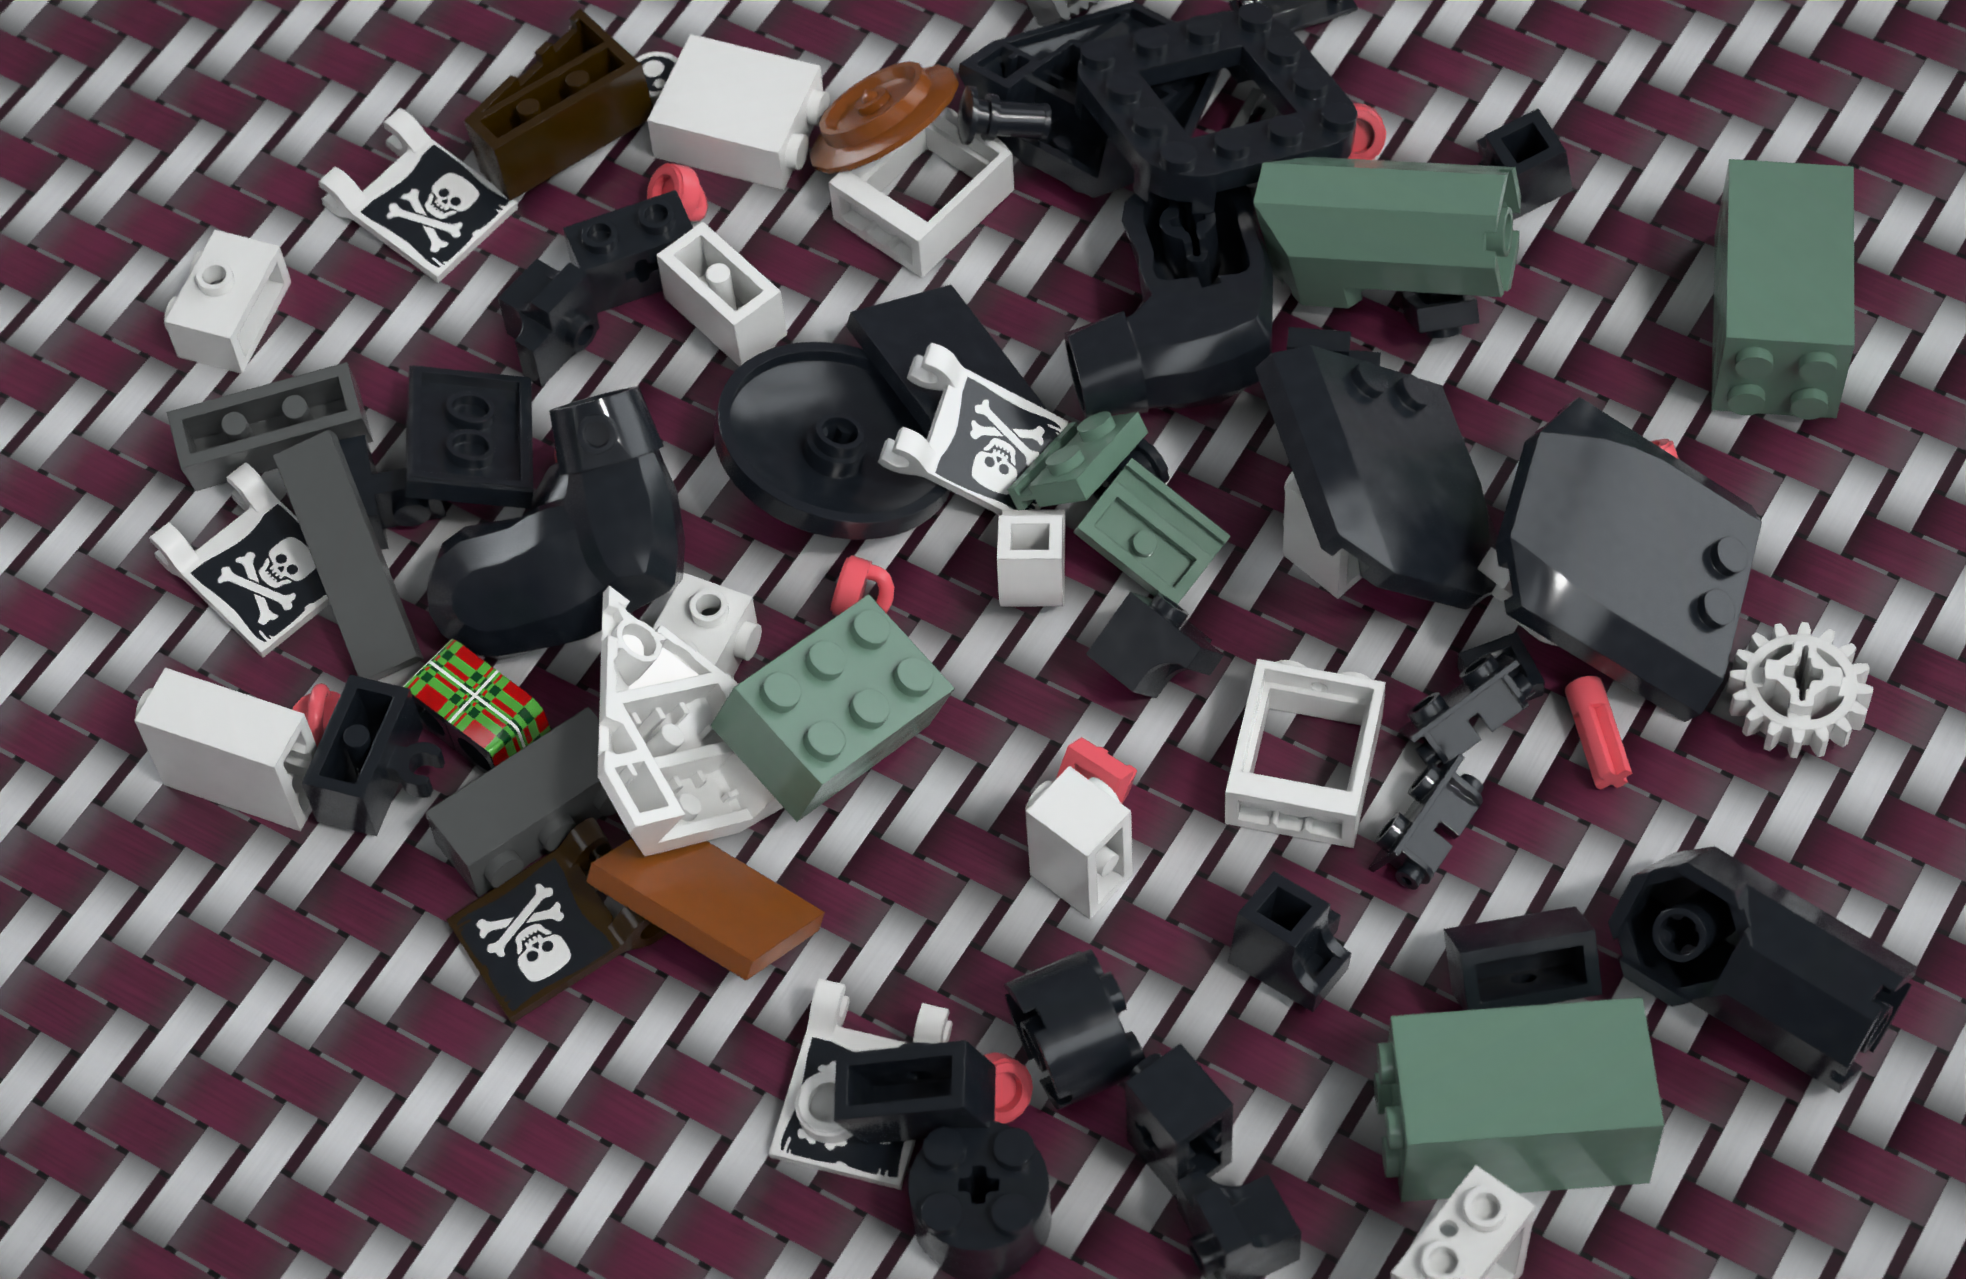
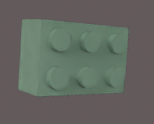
[711,594,955,822]

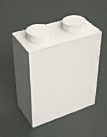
[647,34,829,190]
[134,668,317,832]

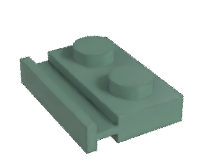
[1007,411,1148,510]
[1073,458,1231,604]

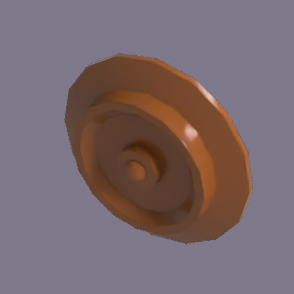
[809,61,959,174]

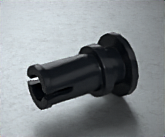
[958,85,1051,145]

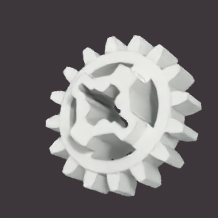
[1726,622,1873,758]

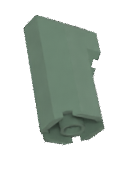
[1253,157,1521,308]

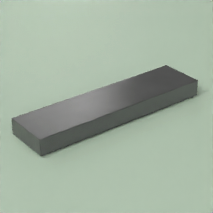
[273,430,424,681]

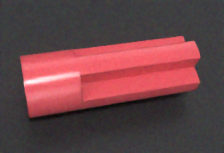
[1565,676,1633,790]

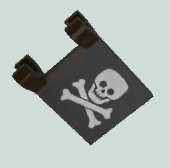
[446,817,667,1024]

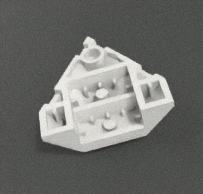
[598,586,784,857]

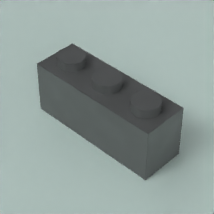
[167,362,373,491]
[425,707,617,898]

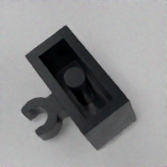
[302,674,445,836]

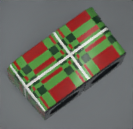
[403,639,551,773]

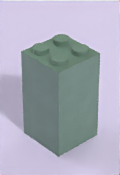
[1712,159,1855,420]
[1374,997,1664,1202]

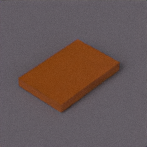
[586,838,825,980]

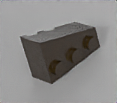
[464,8,653,201]

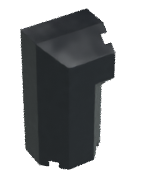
[1608,846,1918,1093]

